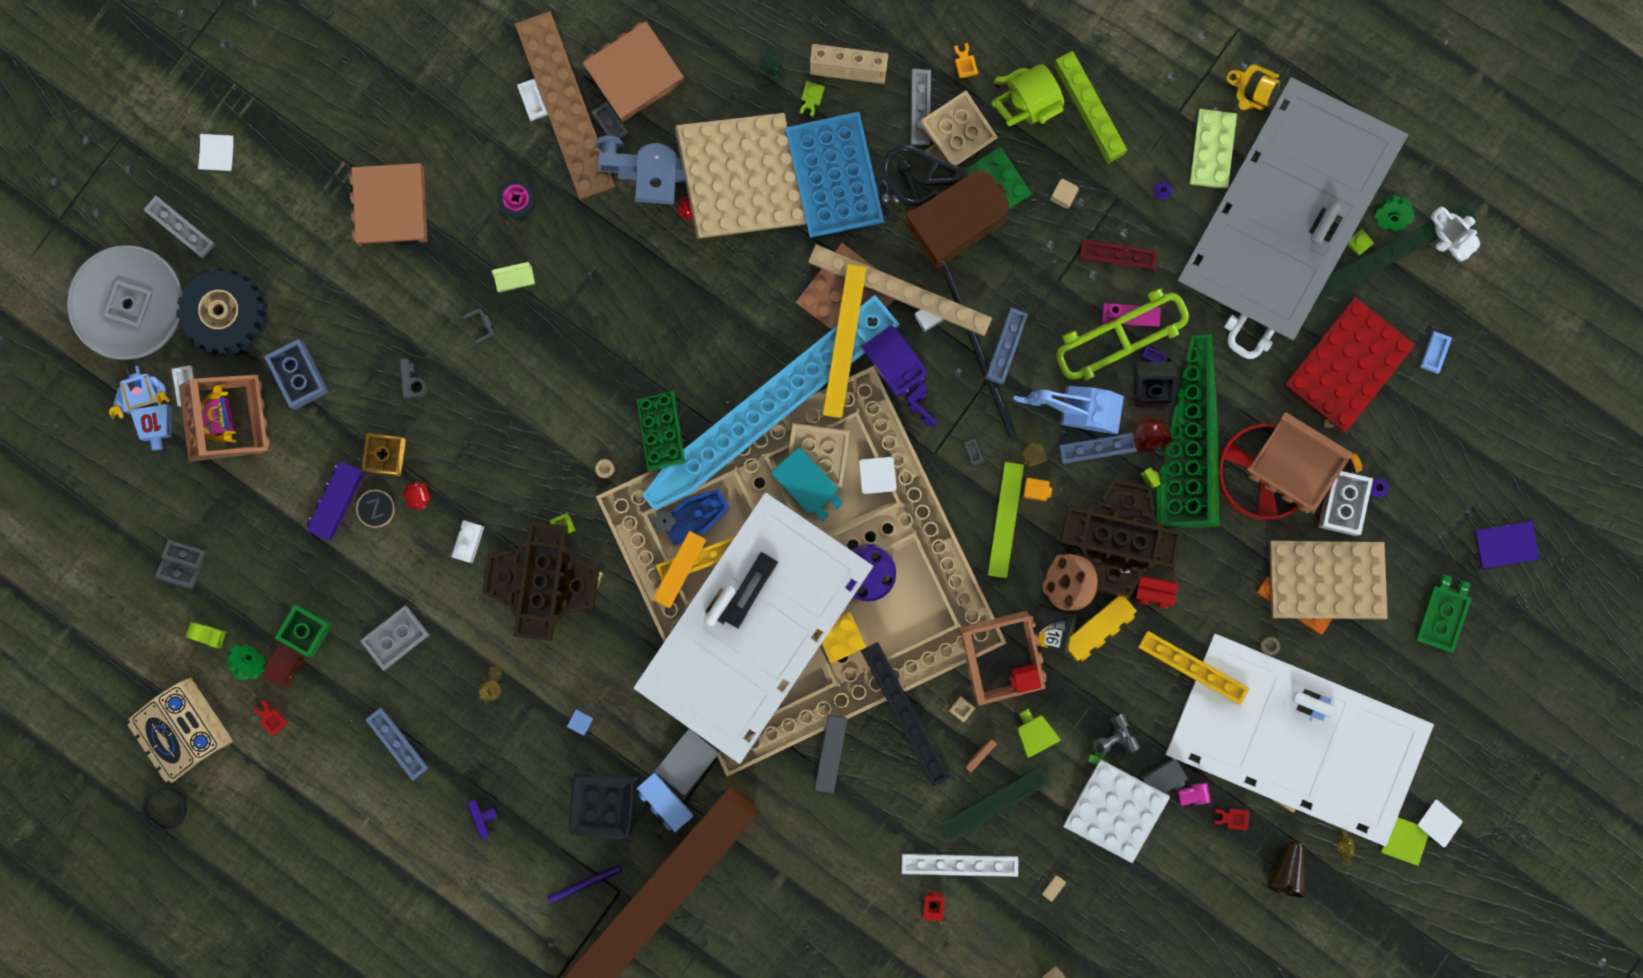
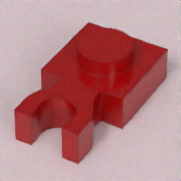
[253,700,288,736]
[1214,809,1249,830]

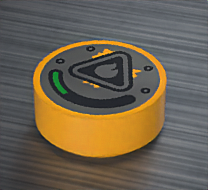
[1348,453,1362,474]

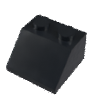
[1135,362,1178,407]

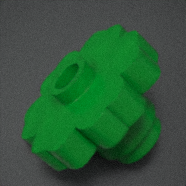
[1375,195,1415,231]
[225,645,266,680]

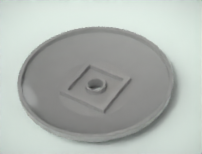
[67,246,183,360]

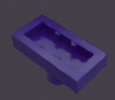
[466,800,497,840]

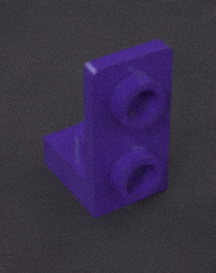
[906,382,937,427]

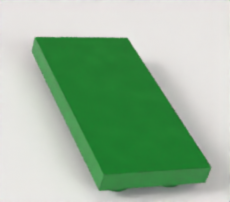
[637,391,686,472]

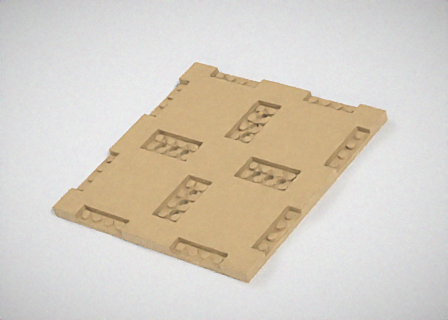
[596,366,1006,776]

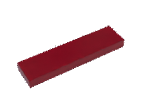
[1079,239,1157,271]

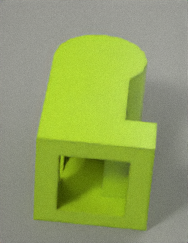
[185,622,226,648]

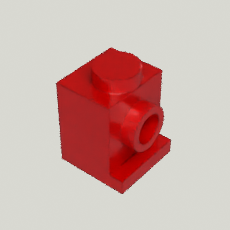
[922,891,945,922]

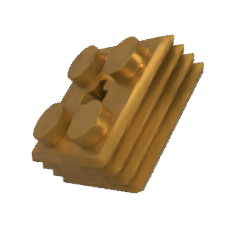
[361,433,406,476]

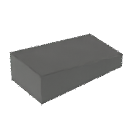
[964,439,984,466]

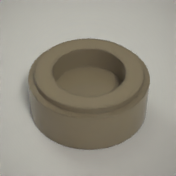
[1260,636,1280,656]

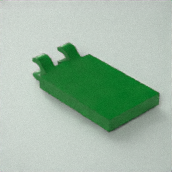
[1415,575,1472,653]

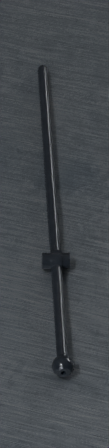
[897,160,1016,439]

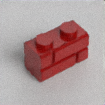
[1134,576,1178,609]

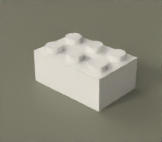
[1318,471,1373,536]

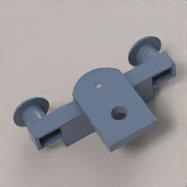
[595,136,686,204]

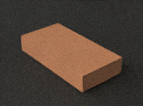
[965,739,997,772]

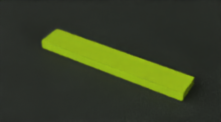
[987,462,1024,578]

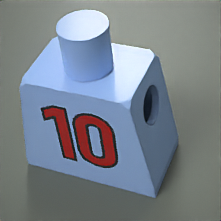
[130,404,172,451]

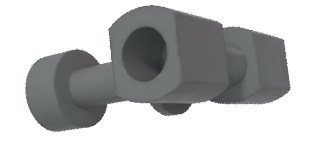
[1094,713,1140,755]

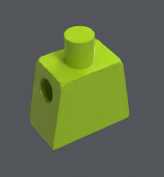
[1016,708,1061,758]

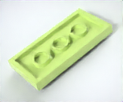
[1189,109,1237,189]

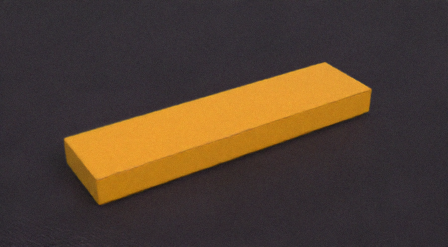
[653,531,706,608]

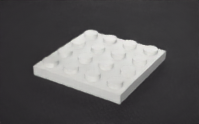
[1063,759,1170,863]

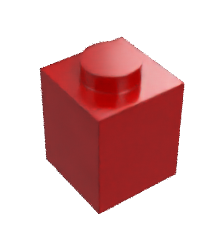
[1009,665,1041,693]

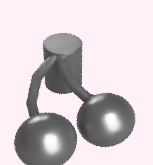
[881,178,901,203]

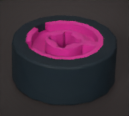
[498,180,535,218]

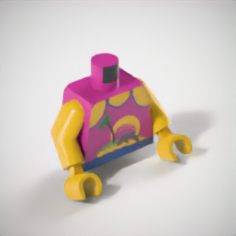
[200,384,236,444]

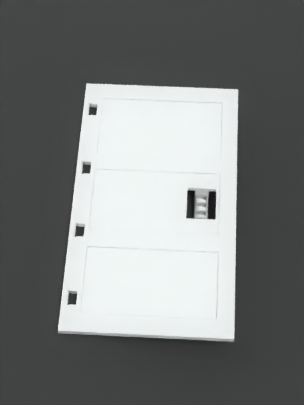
[634,492,874,764]
[1165,634,1434,846]

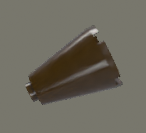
[1267,841,1306,898]

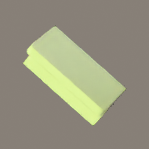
[491,262,535,292]

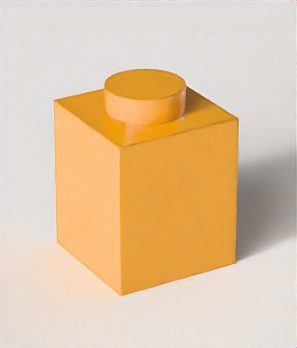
[1022,478,1052,502]

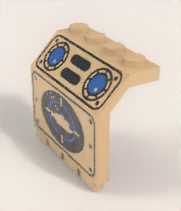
[128,678,233,783]

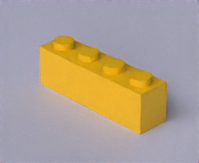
[1068,596,1137,661]

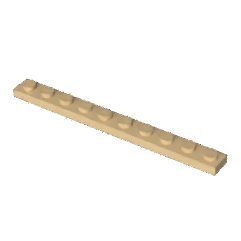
[808,245,992,336]

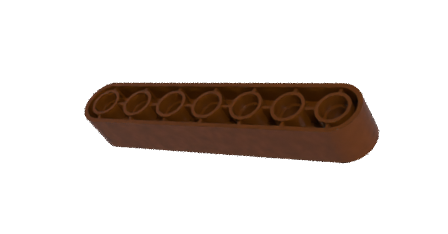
[563,786,760,978]

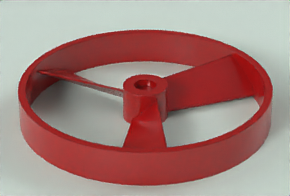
[1219,424,1299,520]

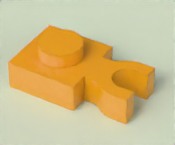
[954,43,978,79]

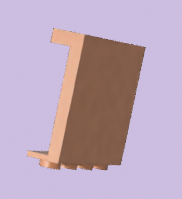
[583,21,685,123]
[349,163,428,246]
[1247,412,1352,514]

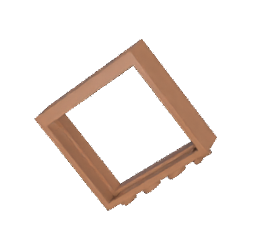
[959,611,1046,706]

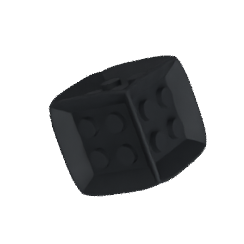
[569,772,638,839]

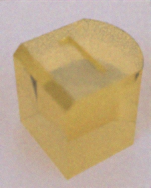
[1022,443,1047,468]

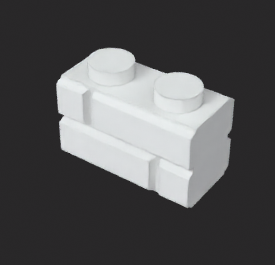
[451,520,484,564]

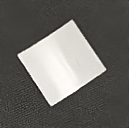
[198,134,233,171]

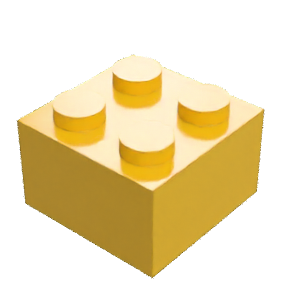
[816,612,866,663]

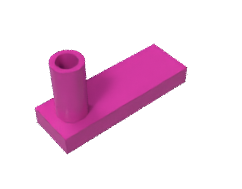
[1102,303,1161,327]

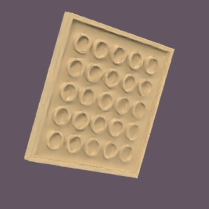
[675,113,806,239]

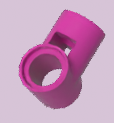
[1177,783,1211,806]

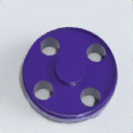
[845,544,896,601]

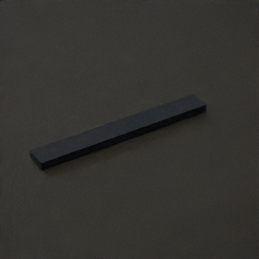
[860,641,950,786]

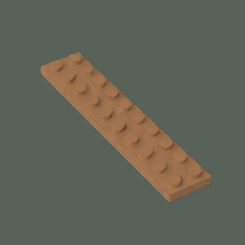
[515,11,615,200]

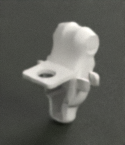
[1431,207,1481,262]

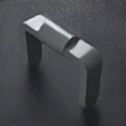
[462,309,494,344]

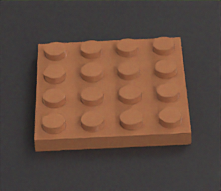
[796,243,895,330]

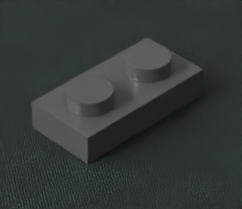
[592,102,629,140]

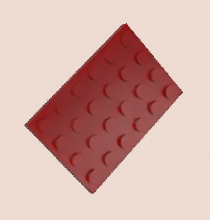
[1284,297,1415,433]

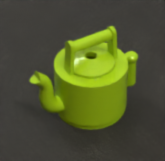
[992,64,1064,126]

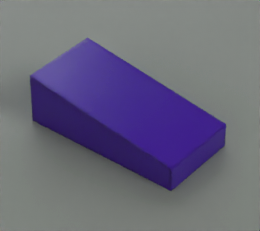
[1140,346,1168,362]

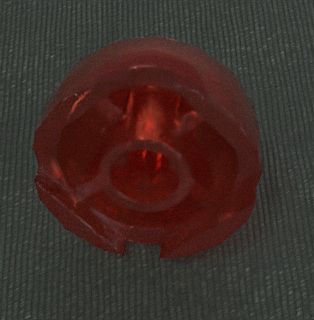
[1133,417,1173,452]

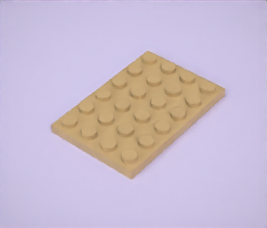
[1269,541,1388,619]

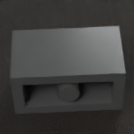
[1140,758,1188,795]

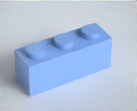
[637,772,694,832]

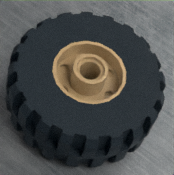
[176,268,268,356]

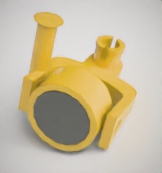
[1227,65,1280,110]

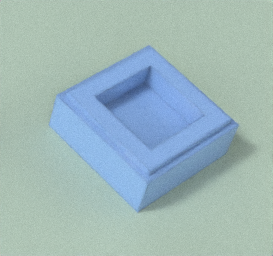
[567,709,594,736]

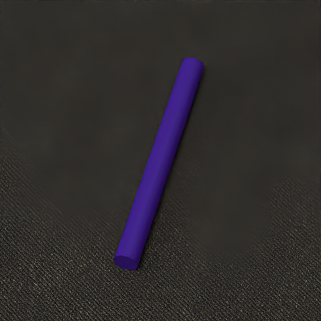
[547,865,622,904]

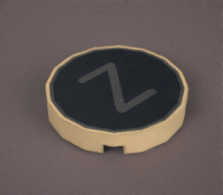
[356,490,396,528]

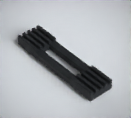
[721,552,778,629]

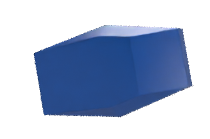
[664,489,730,545]

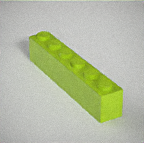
[1054,51,1127,163]

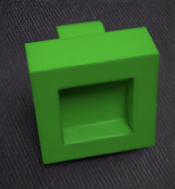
[1086,752,1109,765]

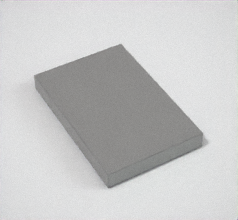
[360,605,430,671]
[655,728,720,796]

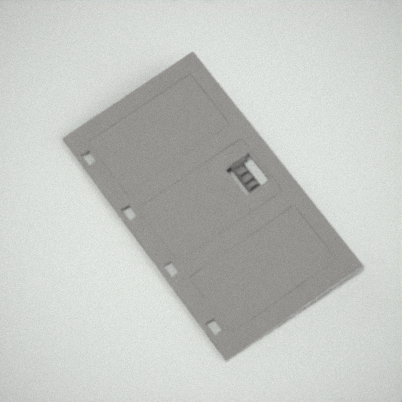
[1178,77,1409,341]

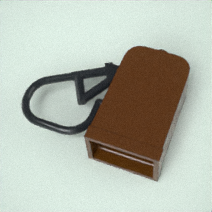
[881,145,1009,270]

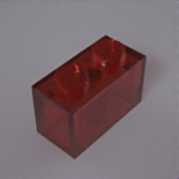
[261,642,304,687]

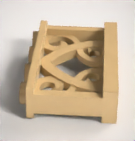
[810,44,888,84]

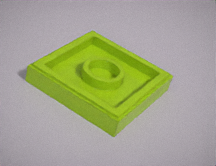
[1380,817,1428,866]

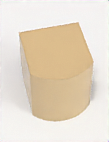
[1050,179,1079,208]

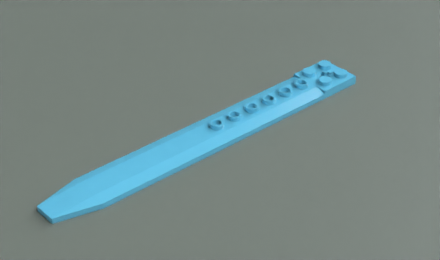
[642,295,899,511]

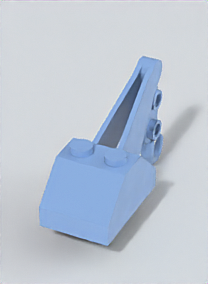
[1013,386,1124,435]

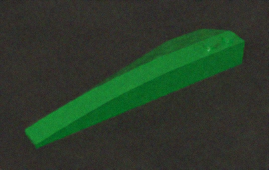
[1156,334,1219,528]

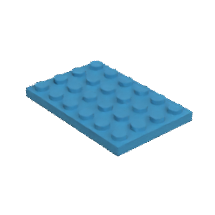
[785,112,884,239]

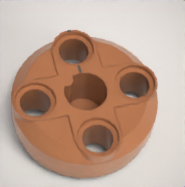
[1042,554,1097,611]

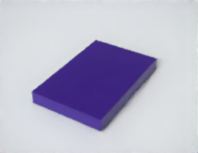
[1474,521,1539,569]

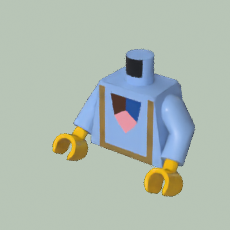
[109,366,170,419]

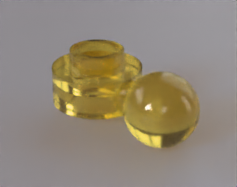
[479,666,502,701]

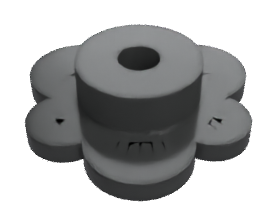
[654,510,676,532]

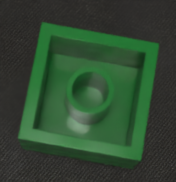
[275,604,333,658]

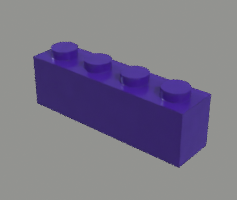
[307,461,365,542]

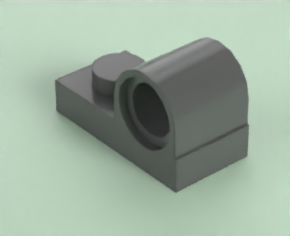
[400,359,428,399]

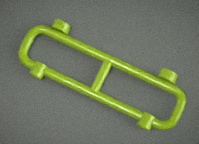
[1056,288,1189,381]

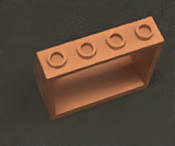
[179,375,269,462]

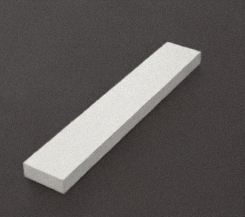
[901,854,1018,877]

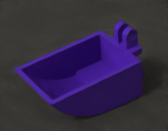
[861,325,928,396]

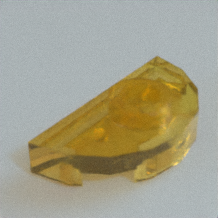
[1338,827,1354,866]

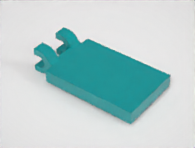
[771,446,843,522]

